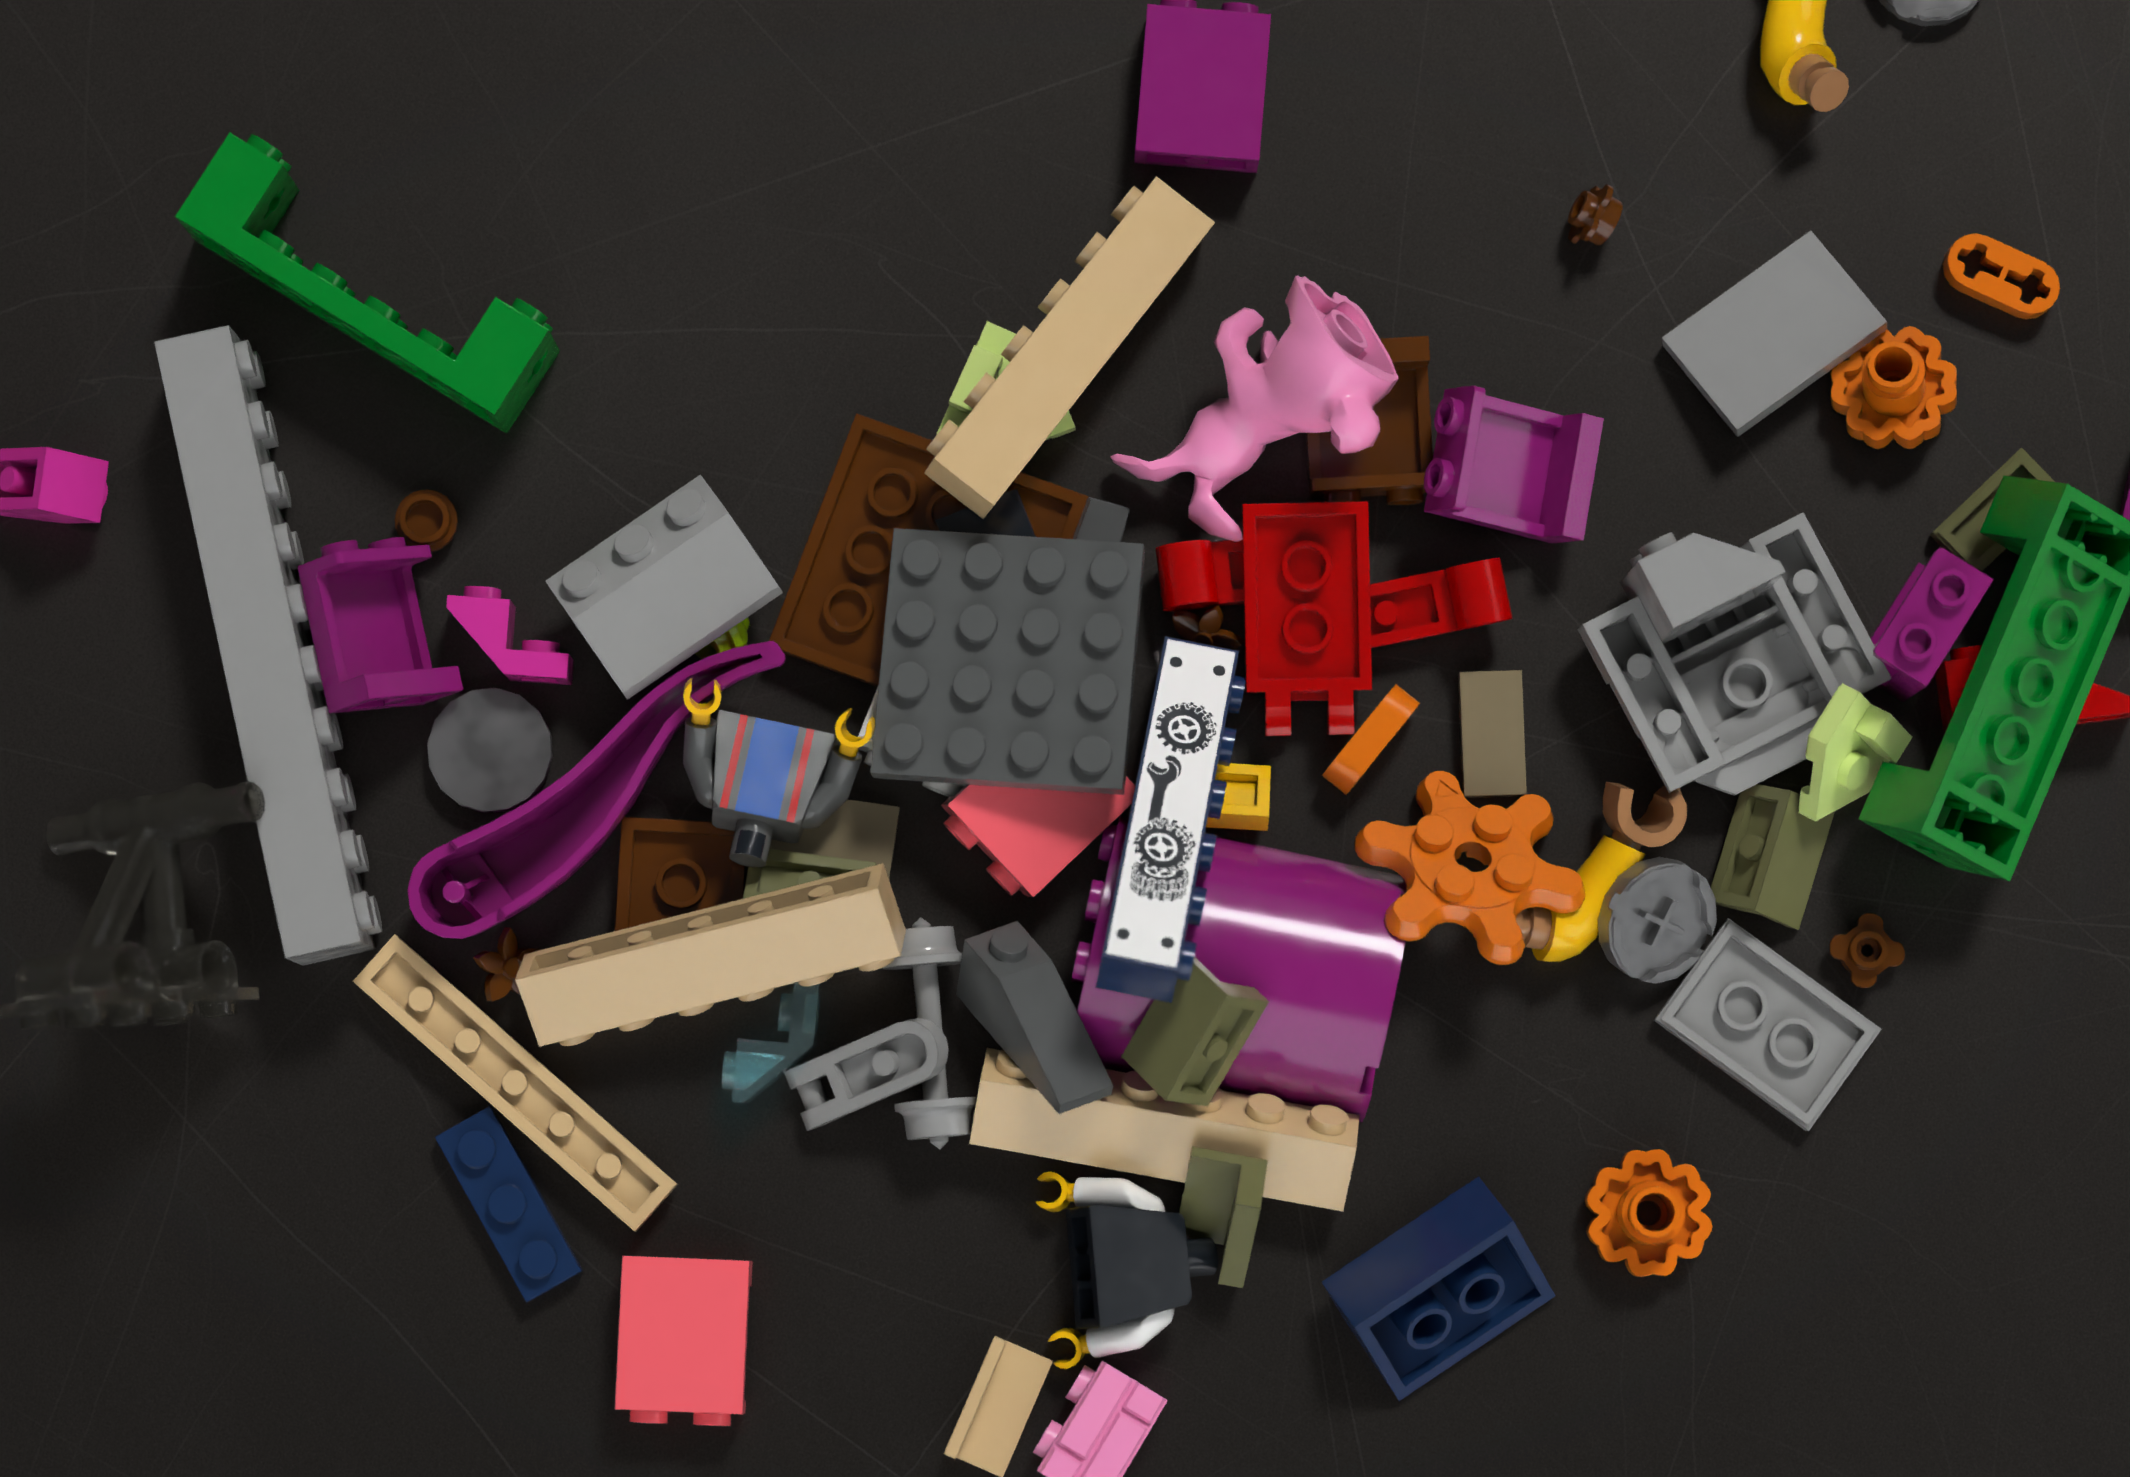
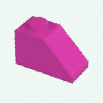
[0,447,109,524]

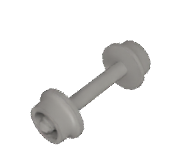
[883,917,977,1149]

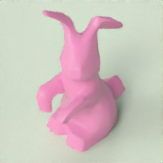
[1110,275,1399,542]

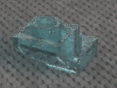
[722,982,822,1105]

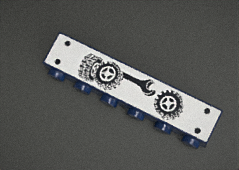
[1096,636,1246,1003]

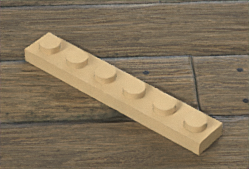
[353,934,678,1232]

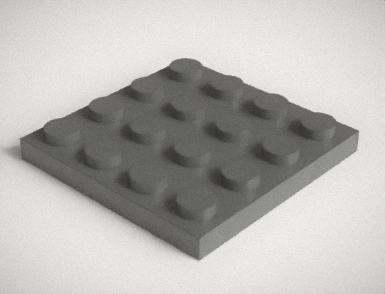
[870,528,1145,795]

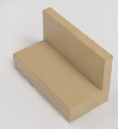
[944,1336,1053,1477]

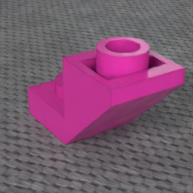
[446,586,574,685]

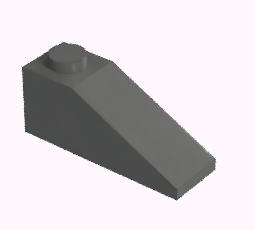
[956,921,1113,1114]

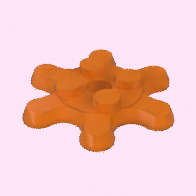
[1354,771,1585,965]

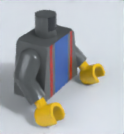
[683,678,875,868]

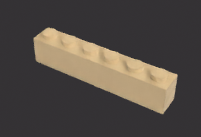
[924,176,1215,519]
[515,863,906,1047]
[969,1048,1360,1211]

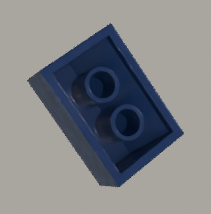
[1322,1177,1555,1401]

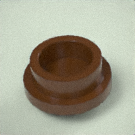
[395,490,458,552]

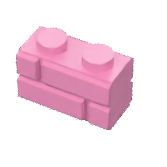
[1033,1360,1168,1477]

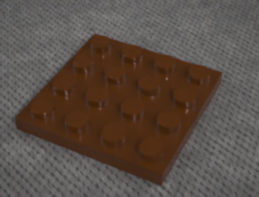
[769,413,1091,687]

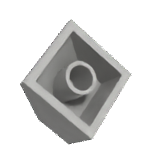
[1620,532,1785,644]

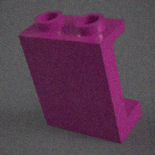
[1134,0,1271,173]
[1424,385,1604,543]
[297,537,463,714]
[1870,548,1993,702]

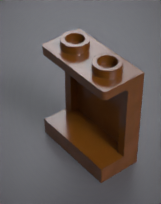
[1306,336,1433,505]

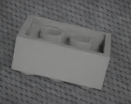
[545,474,783,700]

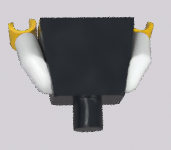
[1035,1171,1218,1369]

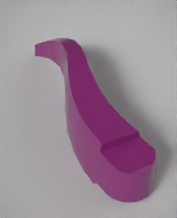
[408,641,786,939]

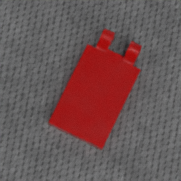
[1242,501,1372,736]

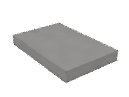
[1662,230,1887,437]
[1653,918,1882,1131]

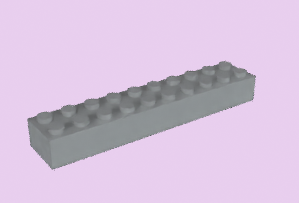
[154,325,383,966]

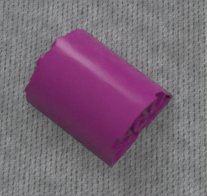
[1071,816,1407,1122]

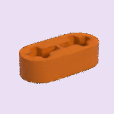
[1943,233,2060,319]
[1322,684,1420,795]

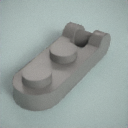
[784,1018,949,1131]

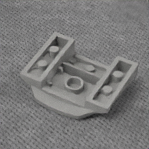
[1577,512,1892,796]

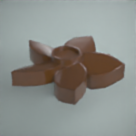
[1172,604,1244,650]
[473,927,539,1002]

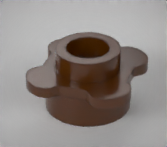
[1568,184,1623,246]
[1829,913,1905,988]

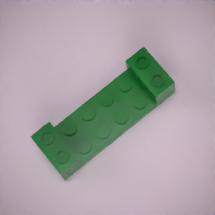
[175,132,560,434]
[1859,476,2130,881]

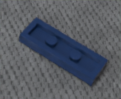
[435,1106,583,1302]

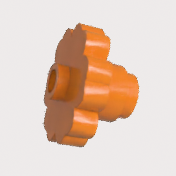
[1831,326,1957,449]
[1585,1149,1713,1277]

